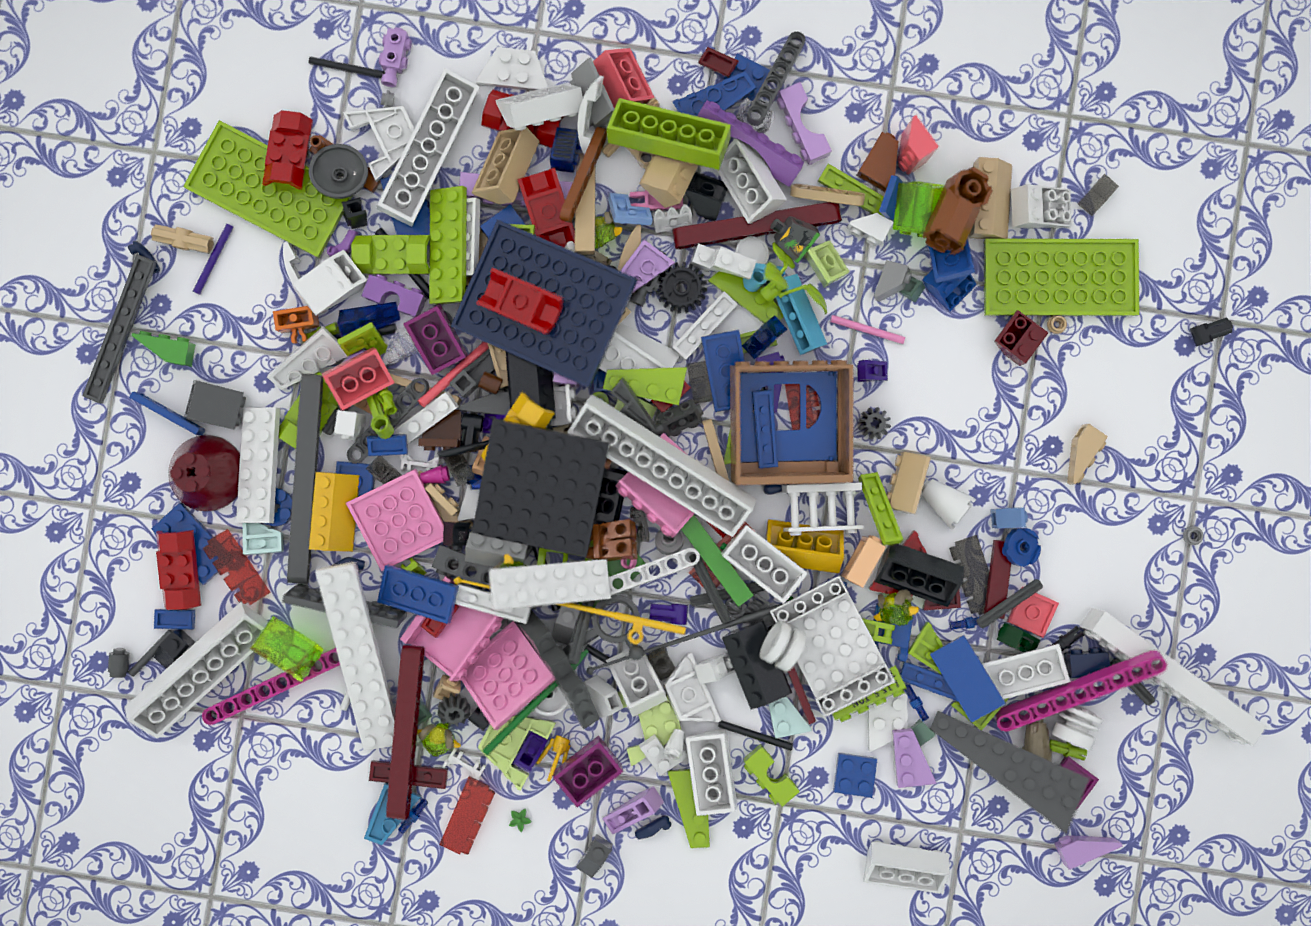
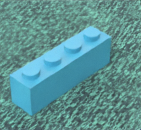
[776,274,827,355]

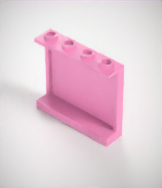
[616,433,695,538]
[400,576,504,681]

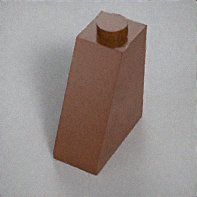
[856,132,899,192]

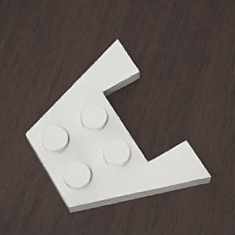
[343,106,414,182]

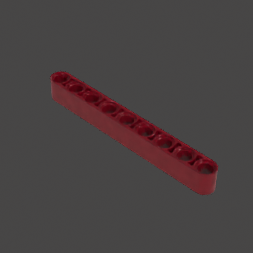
[672,202,842,249]
[386,645,425,820]

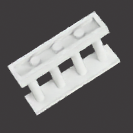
[782,483,864,536]

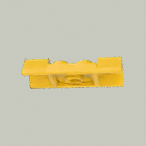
[481,392,555,461]

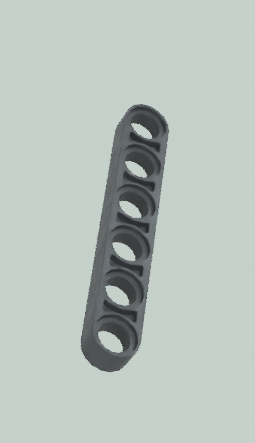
[747,31,806,126]
[347,378,430,464]

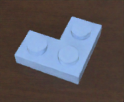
[608,193,653,226]

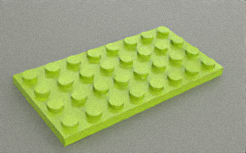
[183,120,353,258]
[984,239,1139,316]

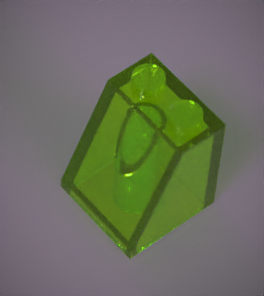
[893,181,945,238]
[250,616,324,682]

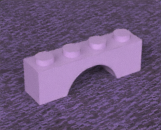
[776,82,832,165]

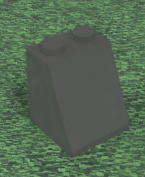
[184,380,246,430]

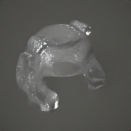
[736,97,775,134]

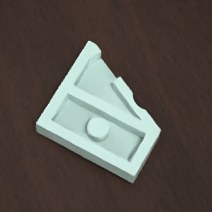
[242,523,284,555]
[768,696,812,738]

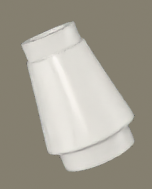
[664,729,685,760]

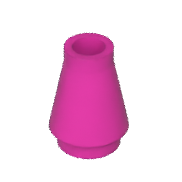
[420,465,450,484]

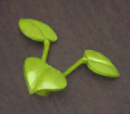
[760,242,827,315]

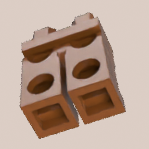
[586,519,638,561]

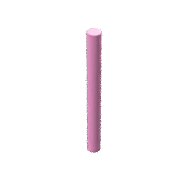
[830,315,905,344]

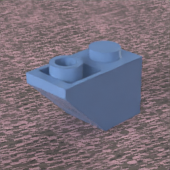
[991,507,1028,529]

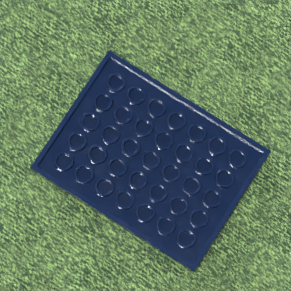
[450,220,638,388]

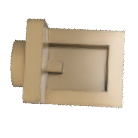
[433,675,461,700]

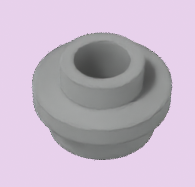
[381,90,394,108]
[1183,526,1204,545]

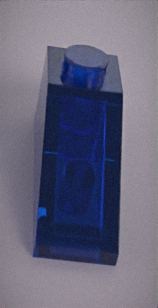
[337,302,401,337]

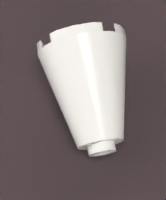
[921,479,976,530]

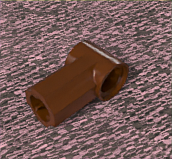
[478,371,503,395]

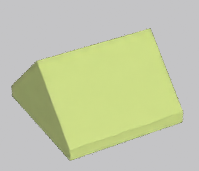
[805,240,849,288]

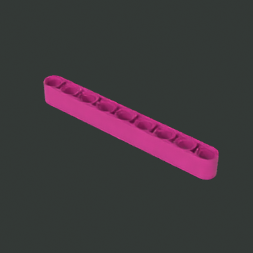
[202,648,340,725]
[995,650,1167,732]

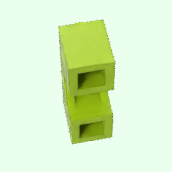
[743,744,800,807]

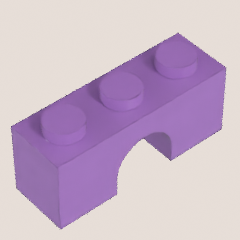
[361,274,427,318]

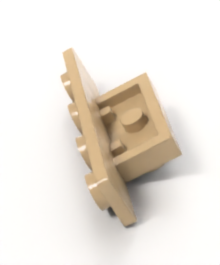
[418,471,474,529]

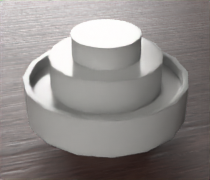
[655,530,683,555]

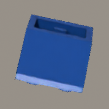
[922,269,977,312]

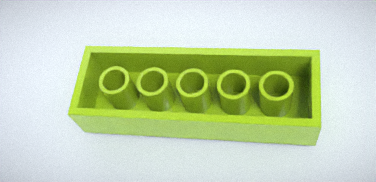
[607,98,731,170]

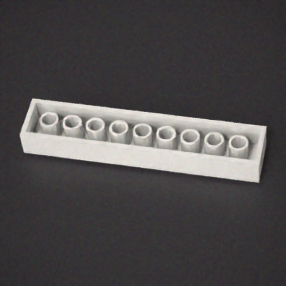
[567,394,757,537]
[1079,608,1267,746]

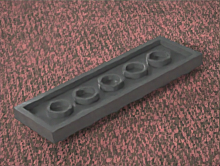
[282,584,407,628]

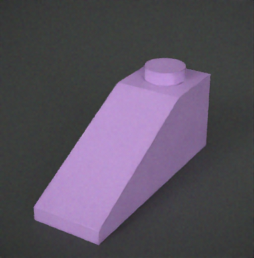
[602,786,664,834]
[1054,835,1123,870]

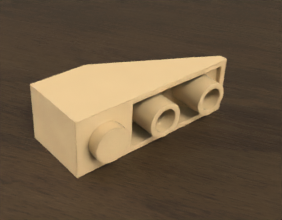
[1067,424,1108,485]

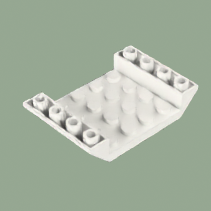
[770,576,895,717]

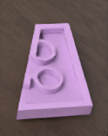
[621,240,675,293]
[892,728,937,788]

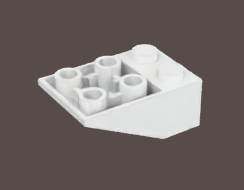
[1011,184,1072,229]
[292,250,367,316]

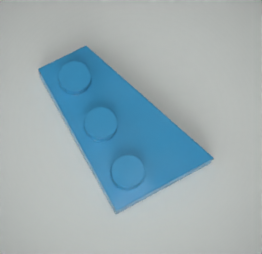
[364,783,422,845]

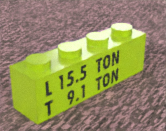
[832,666,907,723]

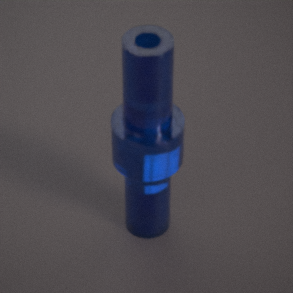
[949,616,979,630]
[905,684,929,721]
[398,798,428,834]

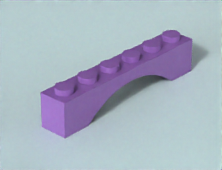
[697,100,804,187]

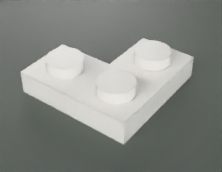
[639,734,688,776]

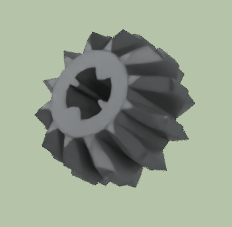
[858,407,891,440]
[438,694,471,727]

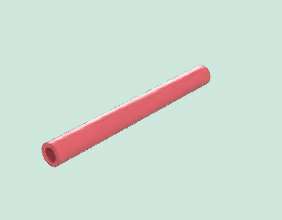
[417,341,489,408]

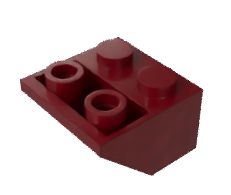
[994,310,1049,366]

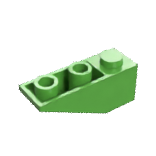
[131,331,196,367]

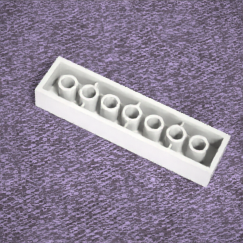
[377,68,480,227]
[125,602,273,738]

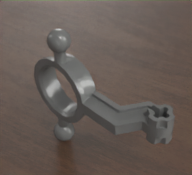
[558,595,644,660]

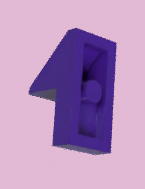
[857,360,888,382]
[513,731,548,773]

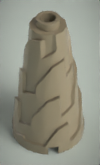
[1022,719,1052,762]

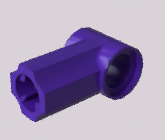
[649,603,688,625]

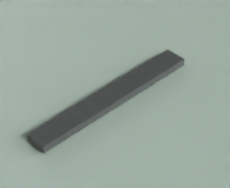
[82,254,157,404]

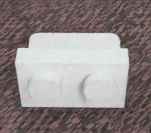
[550,384,577,426]

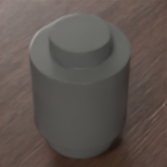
[108,648,130,678]

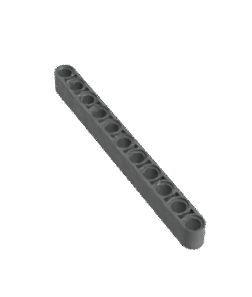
[287,374,323,584]

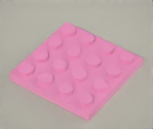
[346,469,444,571]
[461,621,555,730]

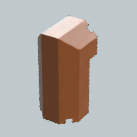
[922,167,993,255]

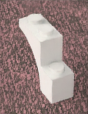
[689,244,757,280]

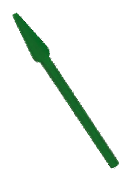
[482,649,588,756]

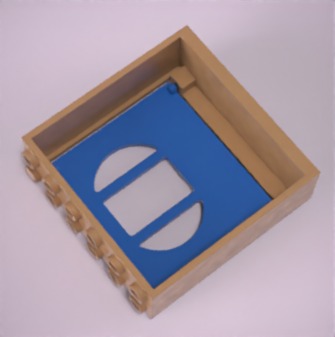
[730,360,853,485]

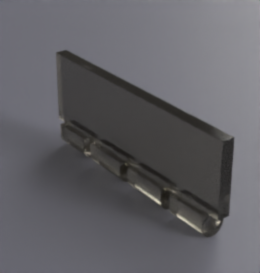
[949,535,989,615]

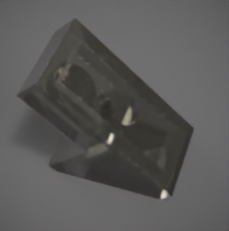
[646,646,676,681]

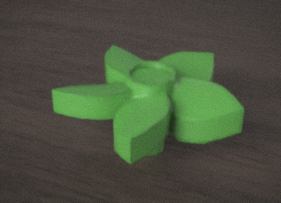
[509,809,532,832]

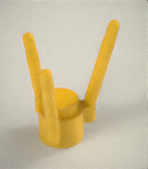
[536,735,571,782]

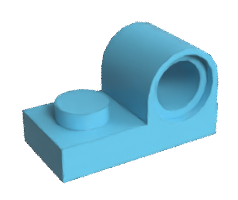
[743,263,785,292]

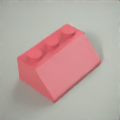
[593,48,655,109]
[897,115,939,175]
[322,347,394,410]

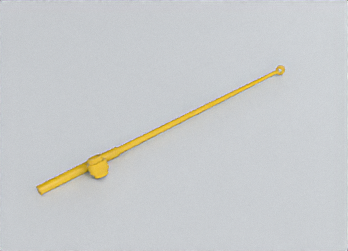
[454,577,686,644]

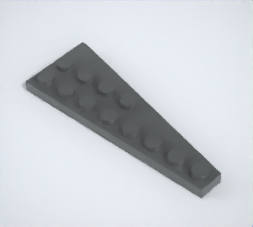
[930,711,1089,834]

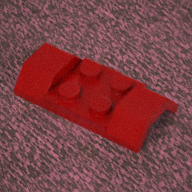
[481,89,564,149]
[262,110,313,190]
[518,167,575,247]
[476,268,563,334]
[156,530,201,610]

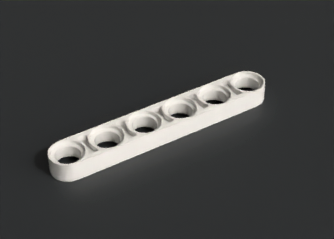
[608,548,700,596]

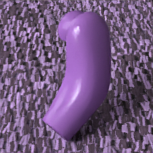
[327,229,358,257]

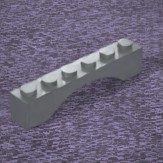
[450,349,495,398]

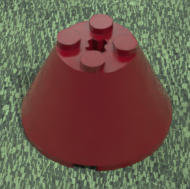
[168,435,240,511]

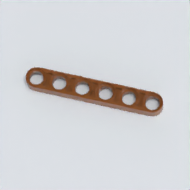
[560,126,607,223]

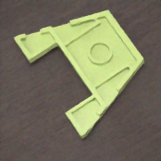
[617,691,681,766]
[478,715,556,791]

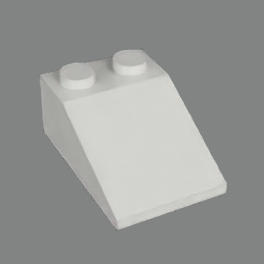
[606,643,668,717]

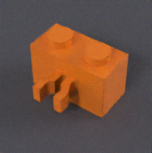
[273,306,320,344]

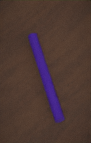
[193,223,233,295]

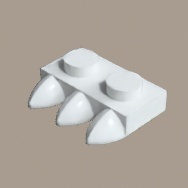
[653,204,693,233]

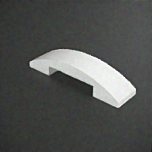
[578,76,604,155]
[283,241,327,313]

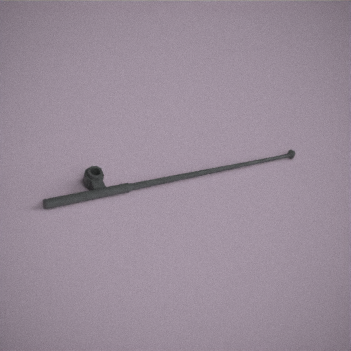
[586,600,791,675]

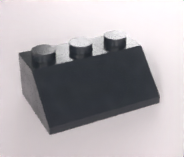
[594,467,627,524]

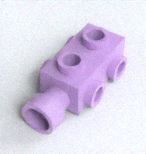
[379,27,412,87]

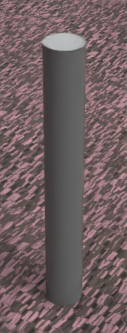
[128,630,172,677]

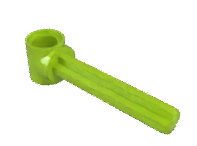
[366,393,394,439]

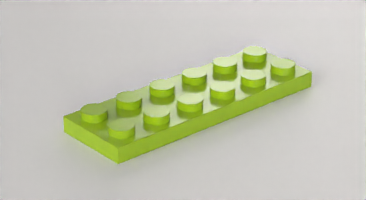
[429,186,467,305]

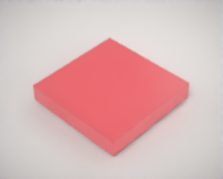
[1007,587,1059,638]

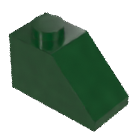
[996,622,1041,653]

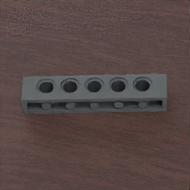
[431,545,542,610]

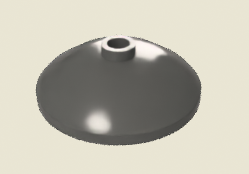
[309,144,368,199]

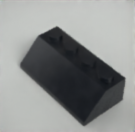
[505,351,556,419]
[874,544,964,607]
[722,621,792,710]

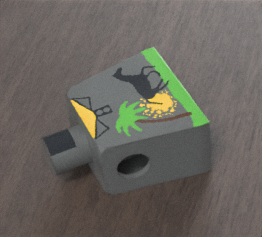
[770,216,820,263]

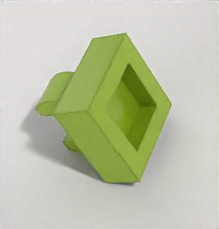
[401,558,427,575]

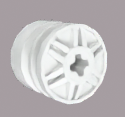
[1051,706,1103,751]

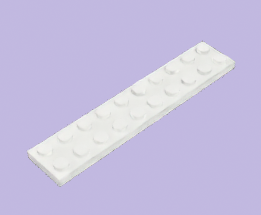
[315,562,395,751]

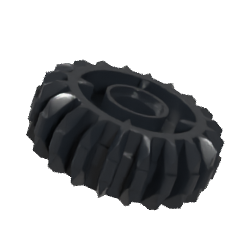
[656,262,707,314]

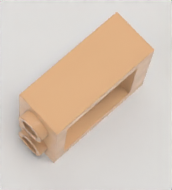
[840,535,886,588]

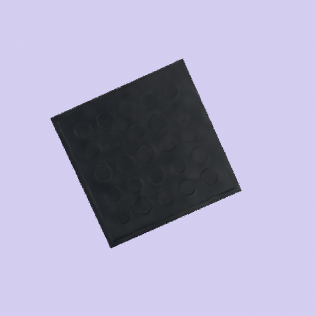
[472,418,610,557]

